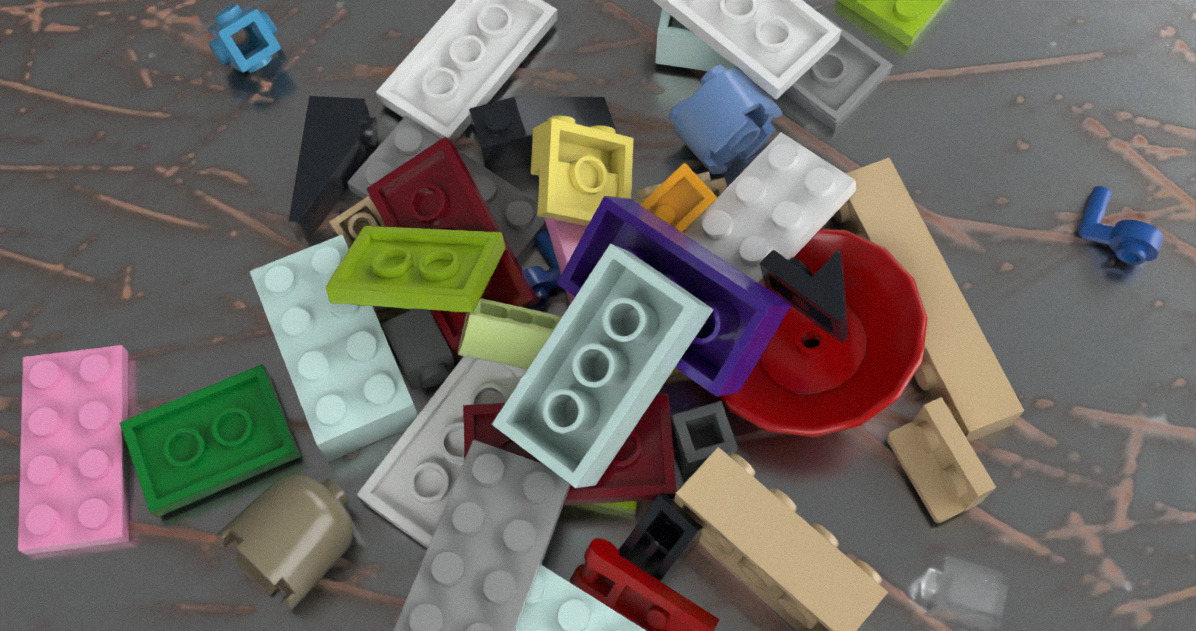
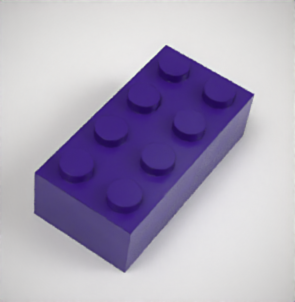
[557,196,791,397]

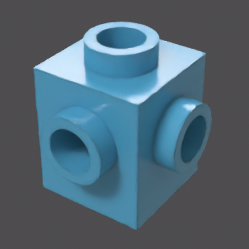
[207,3,282,73]

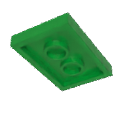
[119,364,301,518]

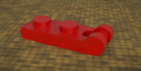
[569,538,720,631]

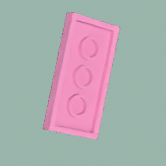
[18,345,129,555]

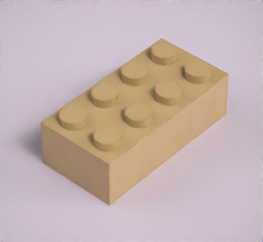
[674,447,888,631]

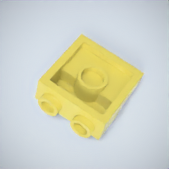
[531,116,634,226]

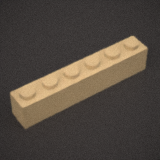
[833,157,1024,442]

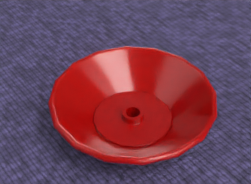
[718,229,928,437]

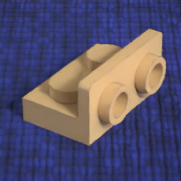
[887,397,996,524]

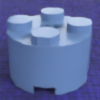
[669,64,783,174]

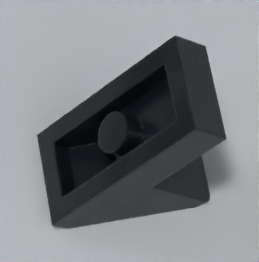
[759,249,849,343]

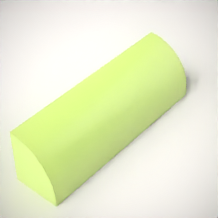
[457,298,660,394]

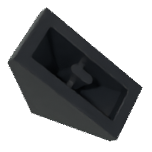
[618,492,703,583]

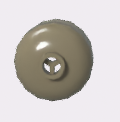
[215,474,354,610]

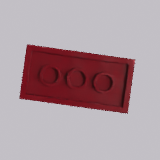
[366,137,540,353]
[463,394,677,505]

